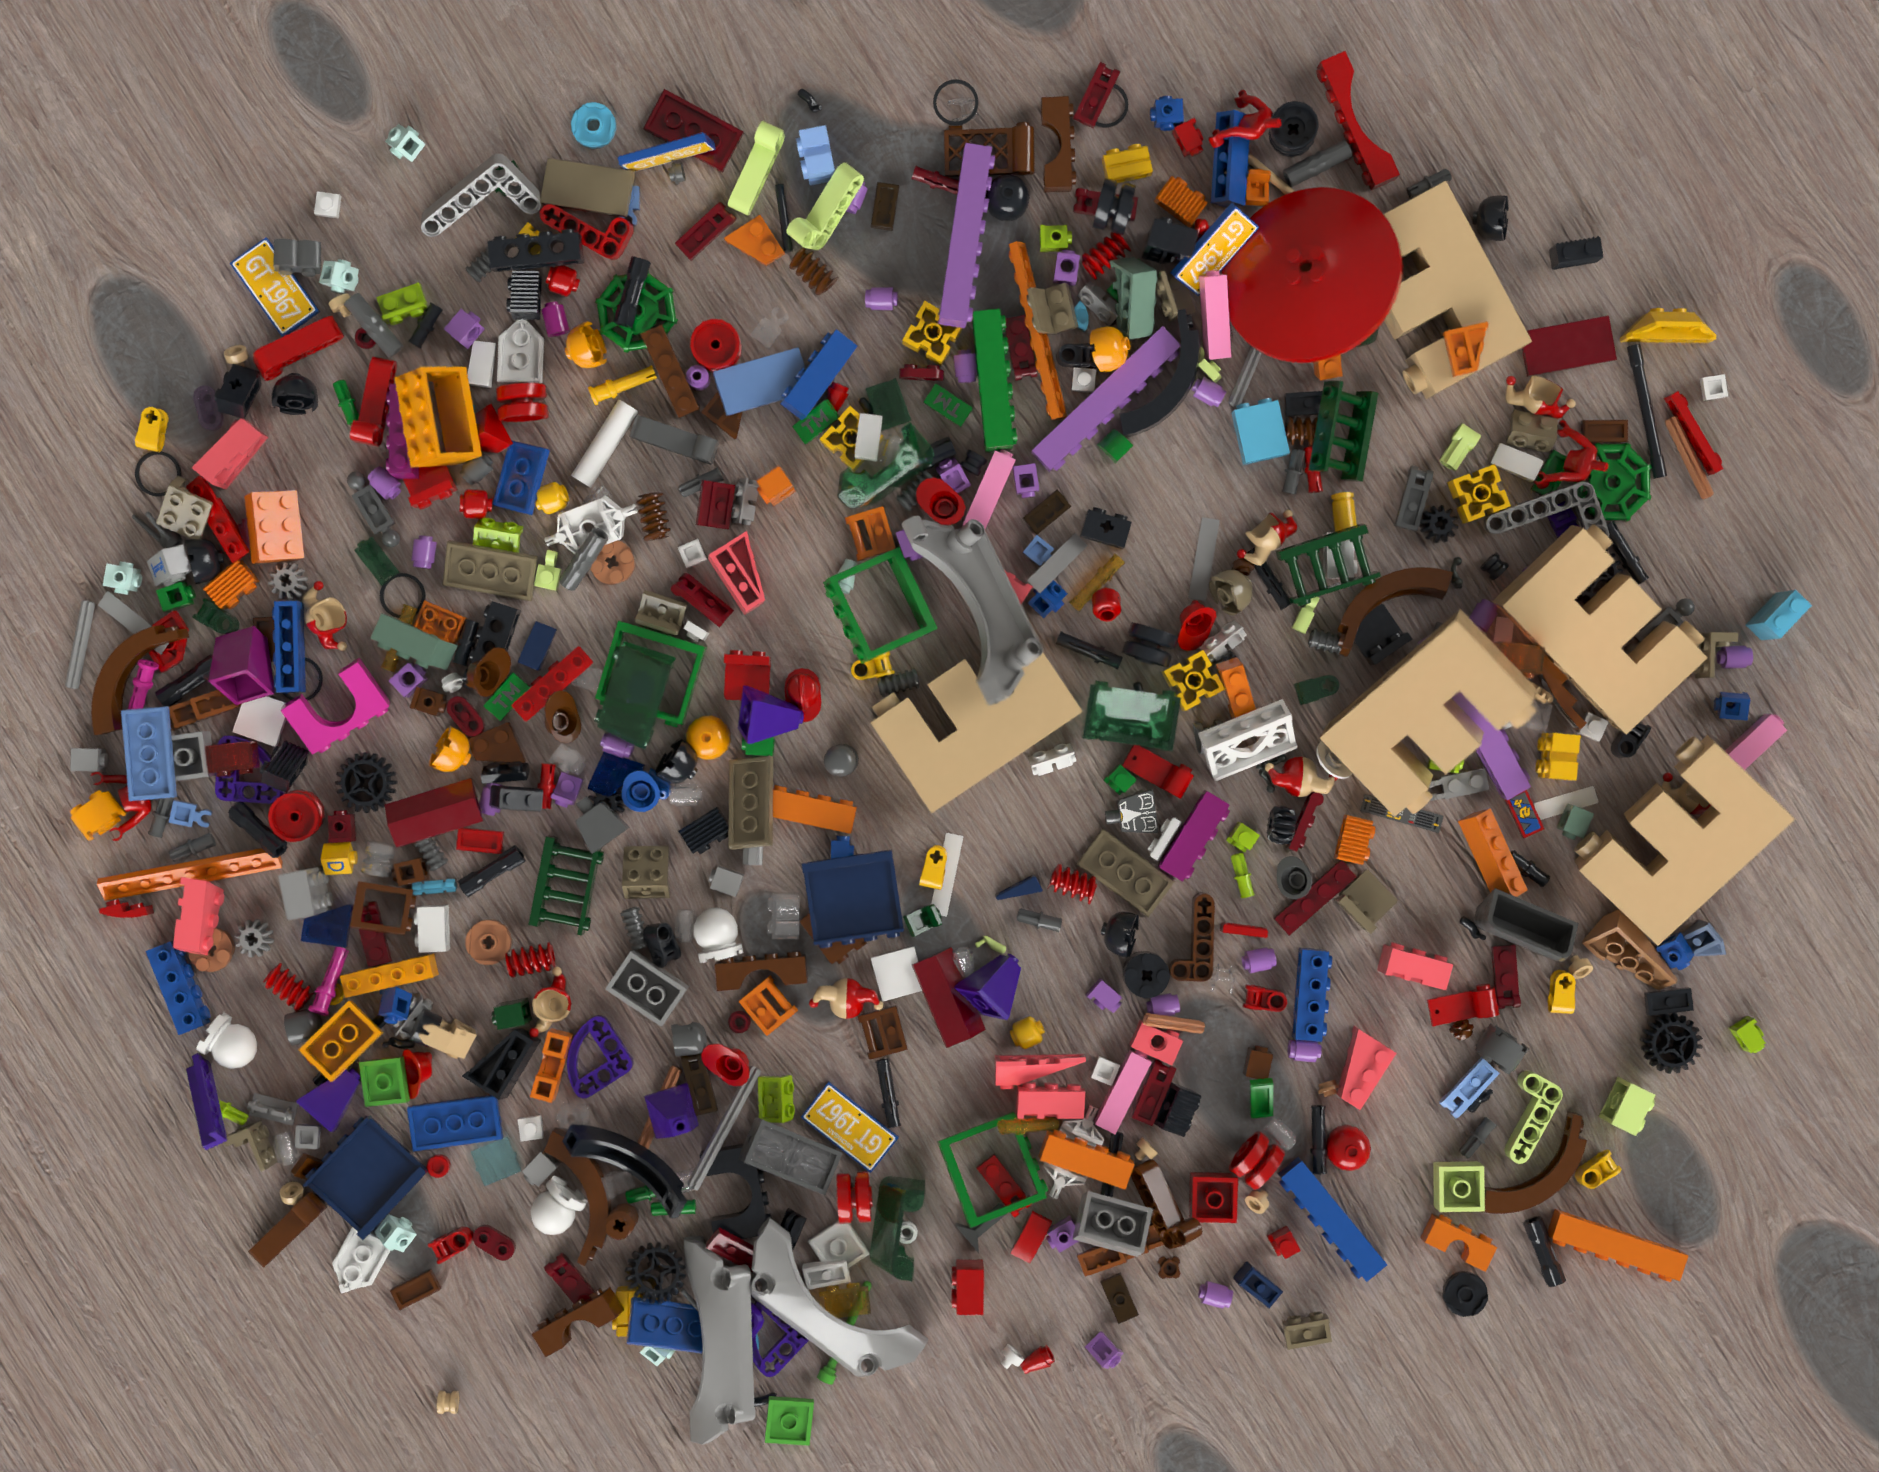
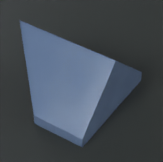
[1682,920,1726,957]

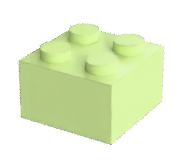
[1599,1077,1655,1136]
[1433,1161,1485,1212]

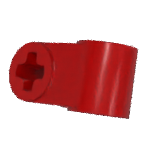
[1242,984,1287,1012]
[427,1226,473,1264]

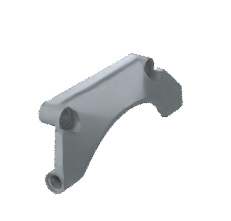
[902,516,1043,705]
[750,1218,928,1377]
[684,1236,755,1445]

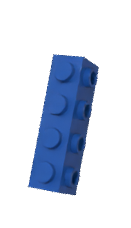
[1211,110,1250,208]
[781,329,858,420]
[272,601,306,693]
[146,940,211,1035]
[1292,948,1332,1042]

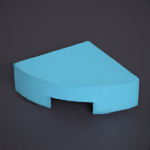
[1074,300,1089,333]

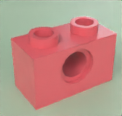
[1129,1020,1183,1065]

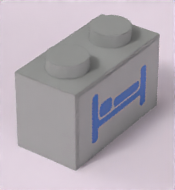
[147,545,192,587]

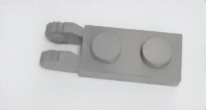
[1429,768,1489,801]

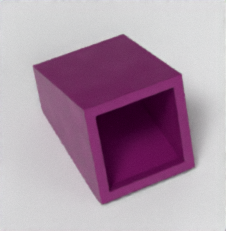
[209,626,275,705]

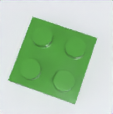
[359,1056,410,1107]
[765,1396,814,1446]

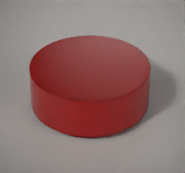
[426,1154,450,1178]

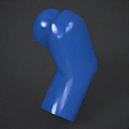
[648,768,671,800]

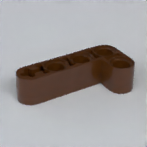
[1168,892,1215,982]
[1131,1159,1203,1249]
[248,1191,328,1268]

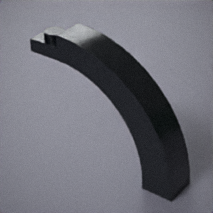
[1120,309,1201,438]
[562,1124,687,1218]

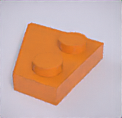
[724,215,785,266]
[1443,321,1489,377]

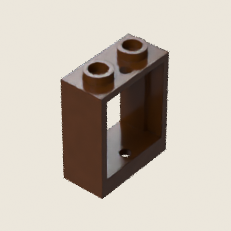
[350,881,416,936]

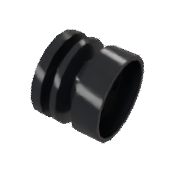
[1268,101,1319,157]

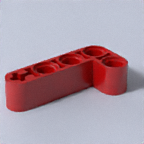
[540,204,634,260]
[253,316,344,381]
[350,356,397,447]

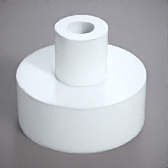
[1001,1344,1024,1369]

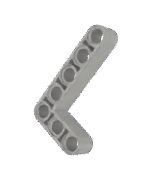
[421,154,541,237]
[1483,482,1609,537]

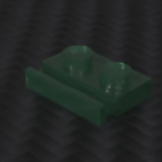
[865,378,911,432]

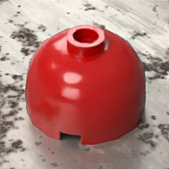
[1326,1125,1371,1171]

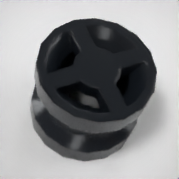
[960,449,987,476]
[1480,552,1509,581]

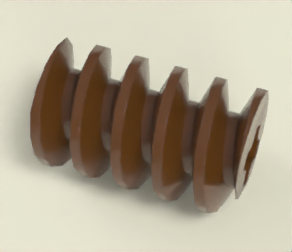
[789,247,839,296]
[1285,417,1318,446]
[636,492,671,541]
[605,1203,639,1240]

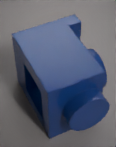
[1714,692,1751,721]
[831,836,854,858]
[1656,932,1695,970]
[378,987,412,1024]

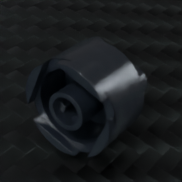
[1123,951,1170,999]

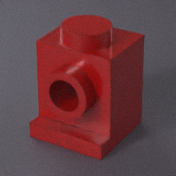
[1172,118,1204,157]
[1267,1225,1301,1259]

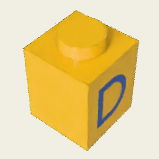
[320,842,358,875]

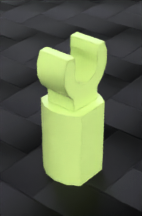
[1291,597,1320,634]

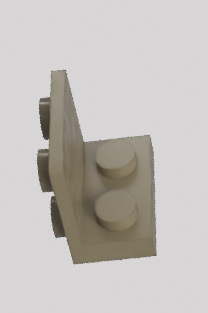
[1155,270,1196,322]
[1027,283,1078,335]
[156,476,213,540]
[1693,632,1738,678]
[622,846,670,899]
[1335,869,1398,934]
[224,1120,278,1172]

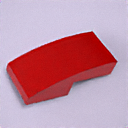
[99,899,154,918]
[1010,1211,1052,1263]

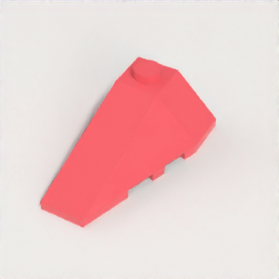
[995,1054,1086,1089]

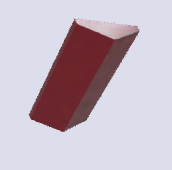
[384,778,484,848]
[912,947,986,1048]

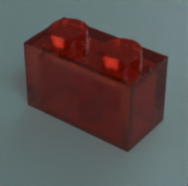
[206,741,260,777]

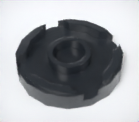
[1442,1271,1488,1317]

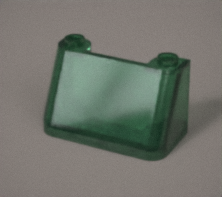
[837,422,934,508]
[594,641,676,749]
[1081,680,1181,752]
[870,1176,925,1282]

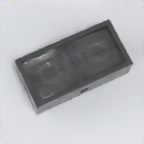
[738,1117,842,1195]

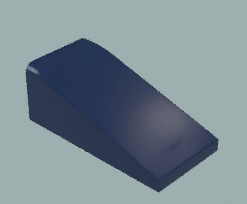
[518,621,557,671]
[995,875,1043,900]
[1233,1261,1284,1309]

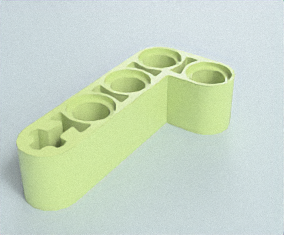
[728,121,785,216]
[787,163,864,250]
[1505,1070,1563,1164]

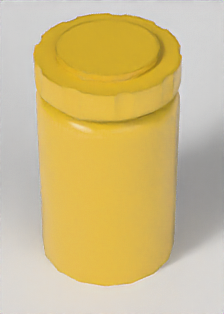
[1331,492,1357,532]

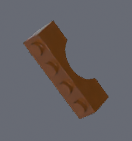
[1041,96,1076,193]
[641,325,700,418]
[715,951,808,991]
[531,1287,624,1357]

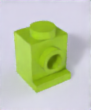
[1039,225,1072,252]
[1226,822,1260,853]
[1729,1016,1766,1053]

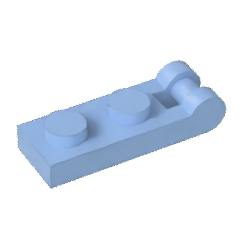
[1439,1057,1500,1118]

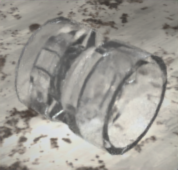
[361,840,396,877]

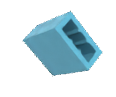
[1231,398,1290,465]
[1746,590,1812,640]

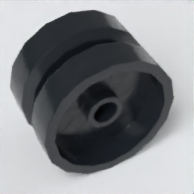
[1092,178,1136,235]
[1121,622,1178,668]

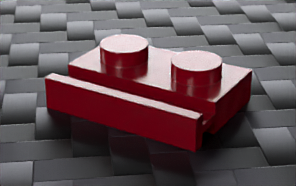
[695,480,735,530]

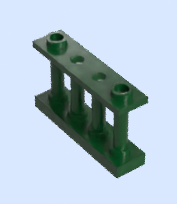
[1309,381,1379,482]
[1275,523,1381,606]
[528,835,604,936]

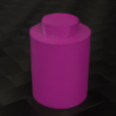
[541,301,570,337]

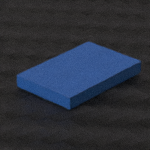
[492,441,550,515]

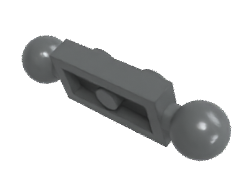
[347,472,400,547]
[1624,598,1695,655]

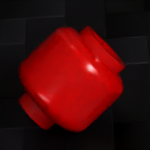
[545,265,580,297]
[459,489,492,519]
[1092,588,1121,622]

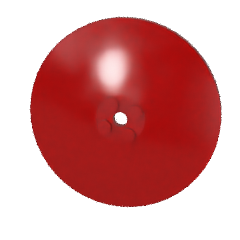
[1222,187,1403,363]

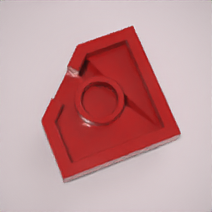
[149,610,189,673]

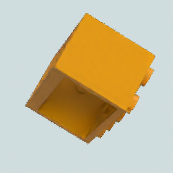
[395,367,482,467]

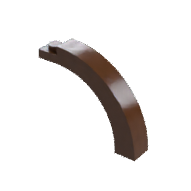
[1337,567,1453,657]
[91,625,189,736]
[1481,1111,1587,1214]
[544,1127,611,1266]

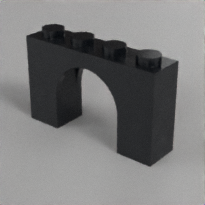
[700,1143,772,1239]

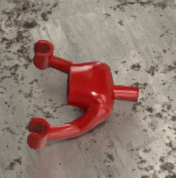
[1208,90,1281,148]
[1534,420,1608,489]
[90,772,152,841]

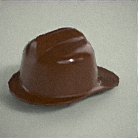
[465,647,511,697]
[544,690,582,743]

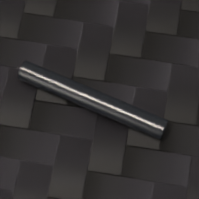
[775,184,793,253]

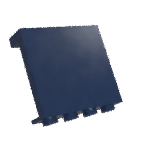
[802,849,904,948]
[303,1116,428,1240]

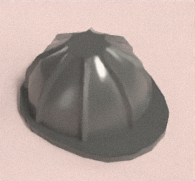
[1277,856,1312,899]

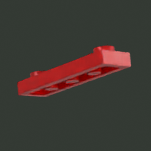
[1664,391,1724,476]

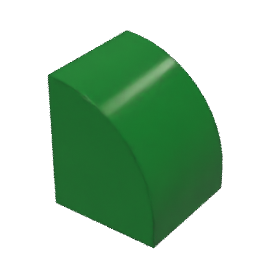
[1097,429,1133,464]

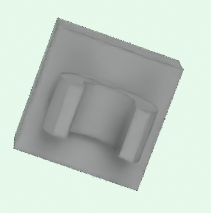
[295,1124,321,1149]

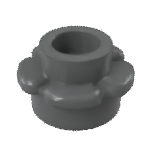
[668,162,685,185]

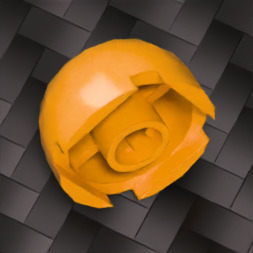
[565,321,607,368]
[1090,326,1131,373]
[686,715,731,760]
[429,726,471,772]

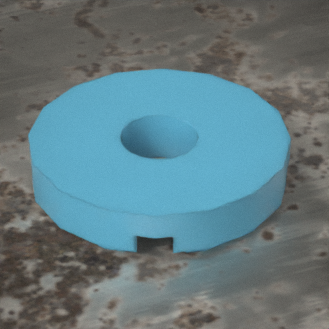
[571,102,617,149]

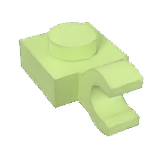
[1198,347,1222,383]
[534,550,562,591]

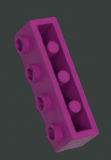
[386,384,419,479]
[1158,790,1230,882]

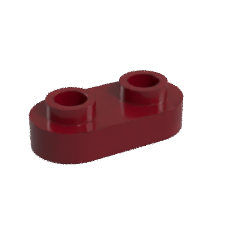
[899,364,944,381]
[447,696,485,736]
[473,1225,516,1261]

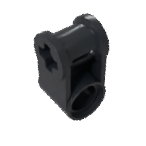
[1056,343,1098,369]
[1611,722,1651,758]
[643,923,681,968]

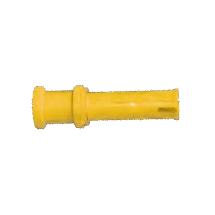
[588,365,657,406]

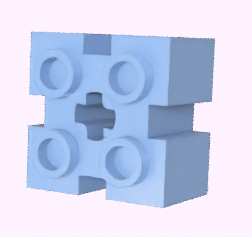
[796,125,835,186]

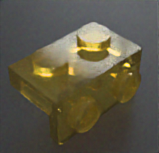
[819,1282,871,1318]

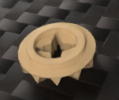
[1529,681,1554,704]

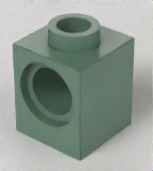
[1557,804,1594,840]

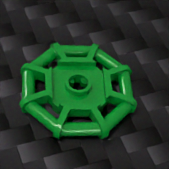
[595,271,678,353]
[1574,442,1652,522]

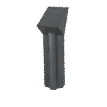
[955,1203,1006,1253]

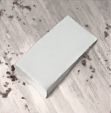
[467,341,496,388]
[854,413,883,461]
[1490,443,1543,482]
[802,1260,851,1290]

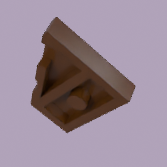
[701,392,742,440]
[468,722,527,763]

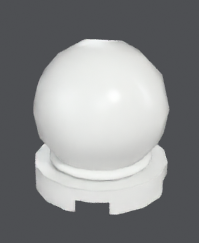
[694,908,744,963]
[197,1012,257,1069]
[531,1176,588,1235]

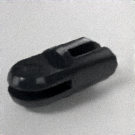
[780,1208,807,1251]

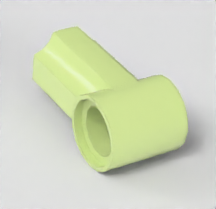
[1439,423,1481,471]

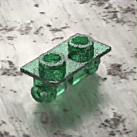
[354,537,399,586]

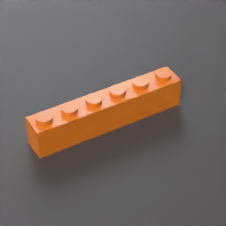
[1548,1209,1688,1282]

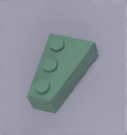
[1110,257,1158,339]
[371,613,458,670]

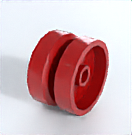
[690,319,742,372]
[496,383,549,422]
[268,789,325,842]
[1229,1131,1285,1190]
[837,1171,873,1224]

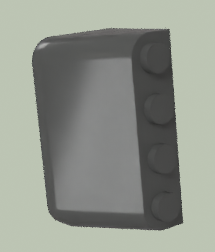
[1474,888,1579,961]

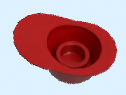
[916,478,965,526]
[1177,600,1217,651]
[785,668,821,722]
[701,1044,750,1087]
[402,1049,432,1099]

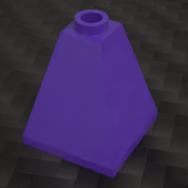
[737,685,804,744]
[954,954,1021,1020]
[296,1068,361,1132]
[644,1083,699,1139]

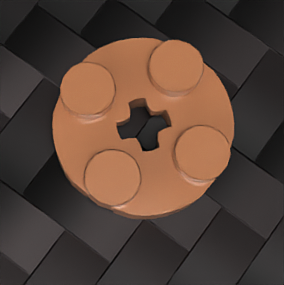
[590,540,635,585]
[465,919,512,965]
[188,927,235,972]

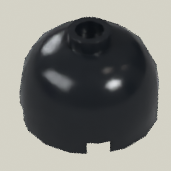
[985,174,1030,221]
[1472,195,1509,241]
[272,373,318,415]
[185,538,224,584]
[655,738,698,784]
[1101,912,1140,958]

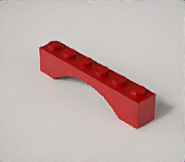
[1316,51,1400,190]

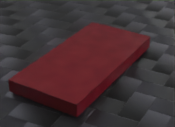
[643,89,744,173]
[1522,315,1617,377]

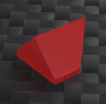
[475,403,513,453]

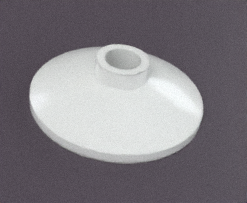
[1316,741,1353,779]

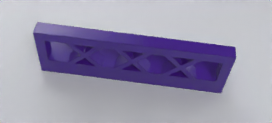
[186,1053,227,1150]

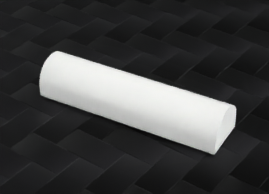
[571,399,638,488]

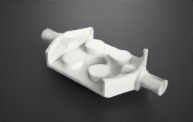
[544,495,638,554]
[1043,1105,1104,1199]

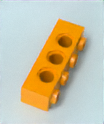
[340,953,439,998]

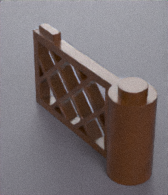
[944,122,1035,177]

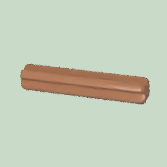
[1143,1013,1205,1034]

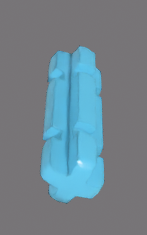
[412,879,457,896]

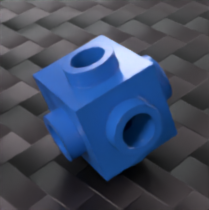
[1150,96,1184,131]
[1028,580,1068,619]

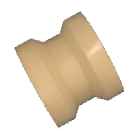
[437,1391,459,1414]

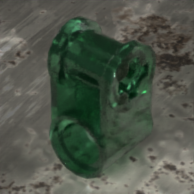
[192,598,240,634]
[1294,675,1339,705]

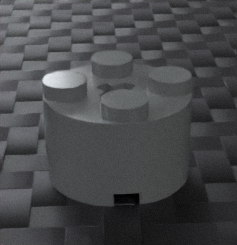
[1475,1023,1529,1074]

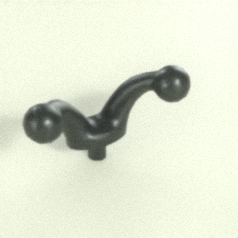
[1451,557,1463,589]
[1256,754,1287,793]

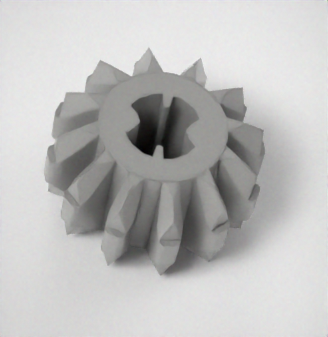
[268,562,308,600]
[234,919,274,958]

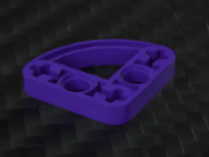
[215,736,283,804]
[567,1015,633,1098]
[751,1300,809,1377]

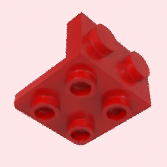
[403,452,458,510]
[724,650,771,701]

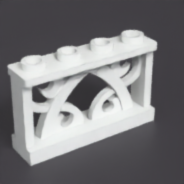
[1198,699,1298,781]

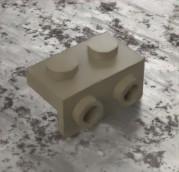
[1506,410,1558,453]
[634,590,688,635]
[1282,1311,1332,1350]

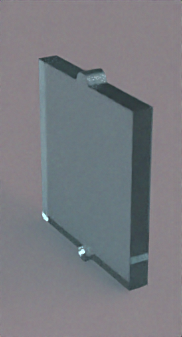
[471,1136,522,1186]

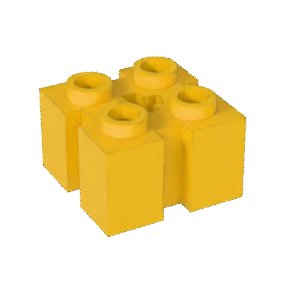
[902,301,963,367]
[820,406,884,472]
[1447,464,1511,524]
[1162,650,1225,711]
[1535,733,1581,781]

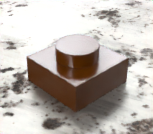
[291,1153,323,1181]

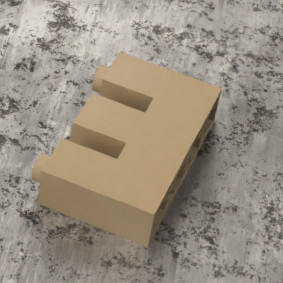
[1384,181,1532,399]
[1492,524,1707,734]
[1320,609,1537,817]
[871,653,1083,813]
[1574,735,1795,945]

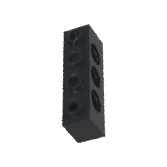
[487,229,584,272]
[462,601,521,696]

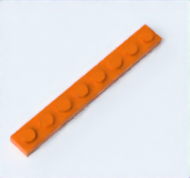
[1009,241,1067,420]
[97,848,283,901]

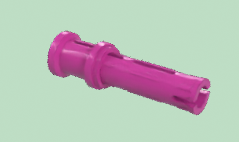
[127,659,159,710]
[308,946,349,1016]

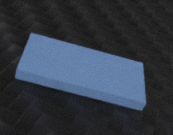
[713,347,806,416]
[121,706,177,801]

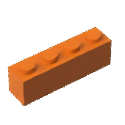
[773,785,857,834]
[1458,808,1528,897]
[1038,1129,1134,1190]

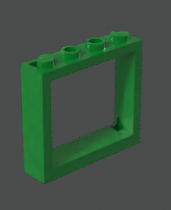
[823,547,938,664]
[595,621,707,728]
[937,1112,1048,1228]

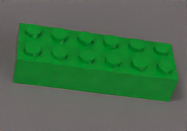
[972,309,1017,453]

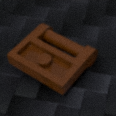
[857,1005,908,1060]

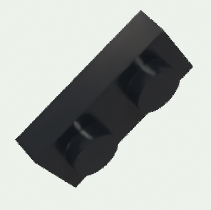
[1284,391,1322,417]
[481,761,530,784]
[1644,987,1694,1016]

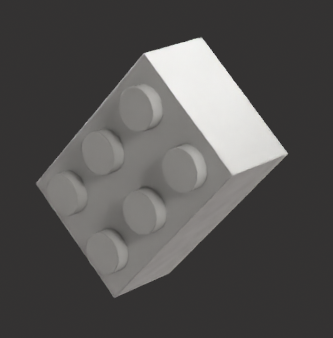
[172,731,216,781]
[278,866,333,920]
[605,950,689,1027]
[1072,1191,1153,1257]

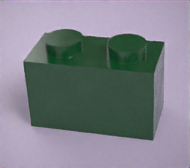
[491,997,532,1030]

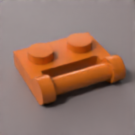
[845,506,896,561]
[738,976,798,1036]

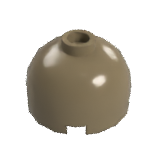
[1209,570,1252,615]

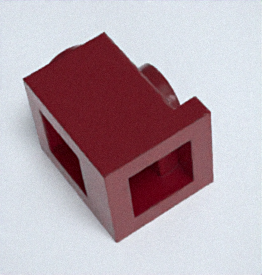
[328,810,356,843]

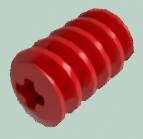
[1082,232,1131,280]
[1047,864,1097,905]
[505,942,555,978]
[263,963,314,1011]

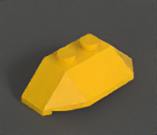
[1620,308,1717,343]

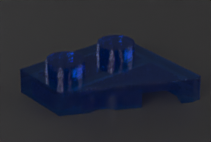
[588,752,645,797]
[301,904,354,948]

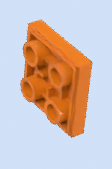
[414,600,467,644]

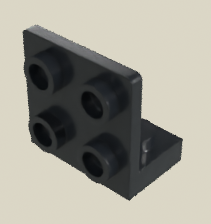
[1354,604,1412,665]

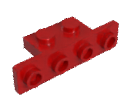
[186,475,249,563]
[512,646,593,721]

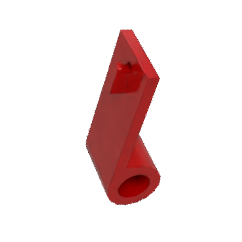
[1122,743,1194,799]
[1427,984,1500,1026]

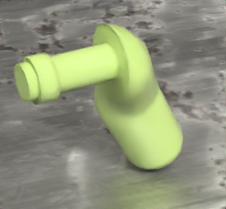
[975,936,1006,954]

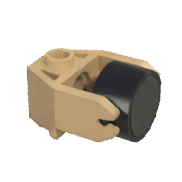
[409,1009,477,1059]

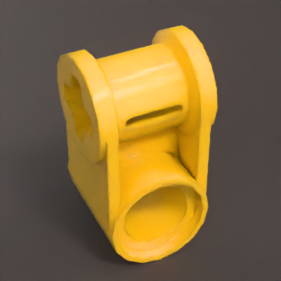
[135,407,169,452]
[851,652,895,681]
[919,845,947,890]
[1548,969,1576,1014]
[1575,1149,1622,1189]

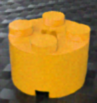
[70,790,126,841]

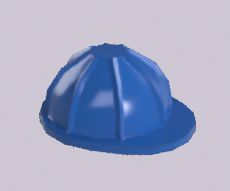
[622,770,660,812]

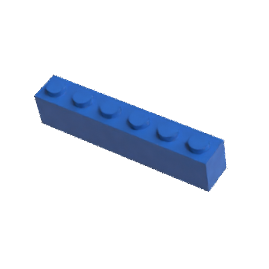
[1278,1157,1387,1282]

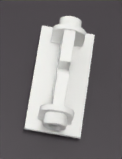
[1199,621,1247,663]
[1028,743,1076,776]

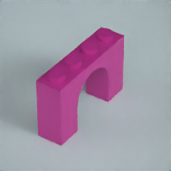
[280,657,390,755]

